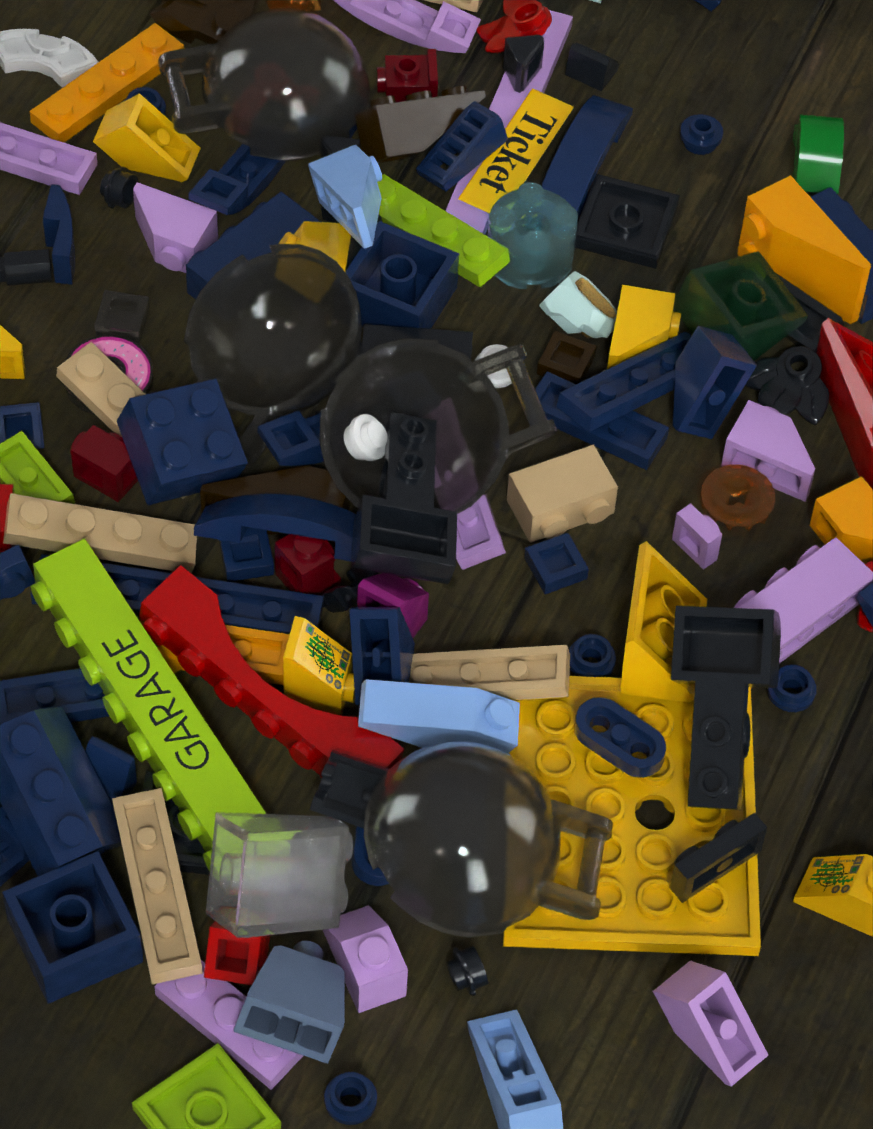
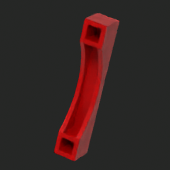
[139,565,404,777]

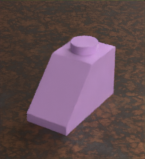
[133,182,218,273]
[721,400,815,502]
[321,905,408,1013]
[653,961,768,1087]

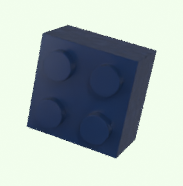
[337,221,459,329]
[117,379,248,506]
[2,851,143,1004]

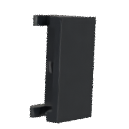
[310,750,428,843]

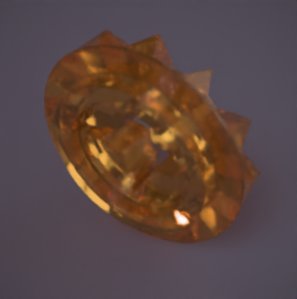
[701,465,775,531]

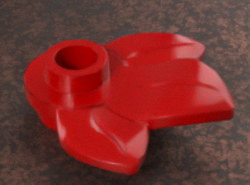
[476,0,552,53]

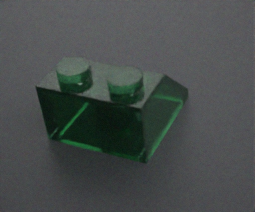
[673,251,808,361]

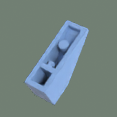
[308,144,382,249]
[358,679,520,770]
[467,1009,563,1129]

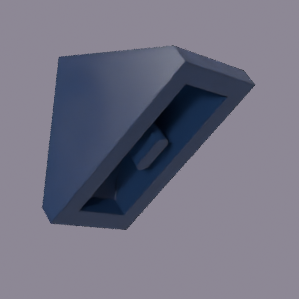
[349,607,415,705]

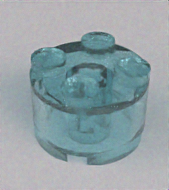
[488,182,578,289]

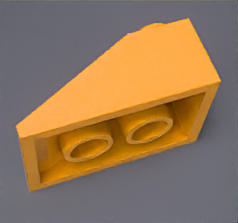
[737,175,871,324]

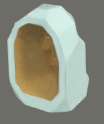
[539,271,617,338]

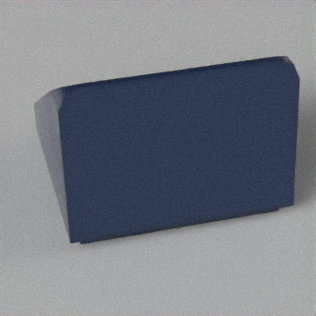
[0,402,45,449]
[85,737,137,806]

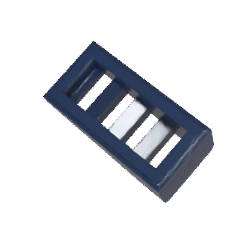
[416,101,508,192]

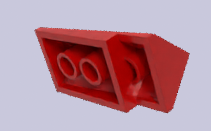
[817,318,873,489]

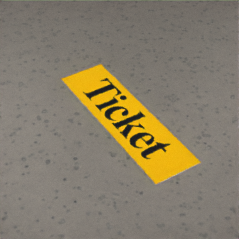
[458,88,574,219]

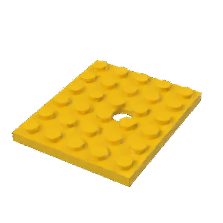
[503,676,761,956]

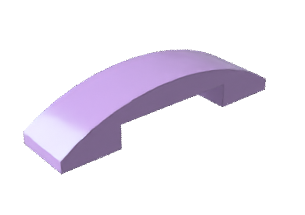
[333,0,481,53]

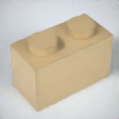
[507,445,618,543]

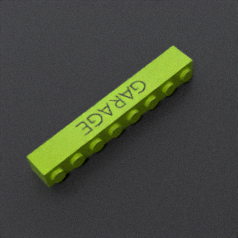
[30,538,286,893]

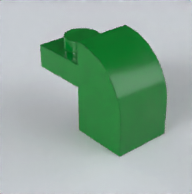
[793,114,844,194]

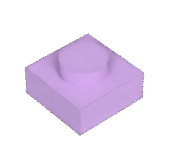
[672,503,722,570]

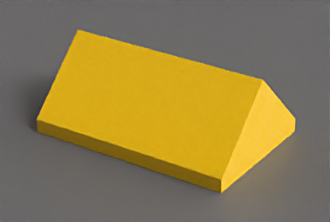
[620,541,707,702]

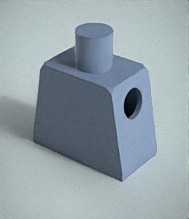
[233,941,345,1064]

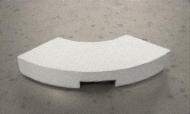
[0,29,99,87]

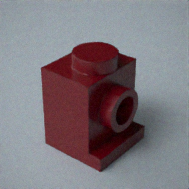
[376,49,438,102]
[70,425,138,503]
[275,534,341,596]

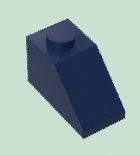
[673,326,757,439]

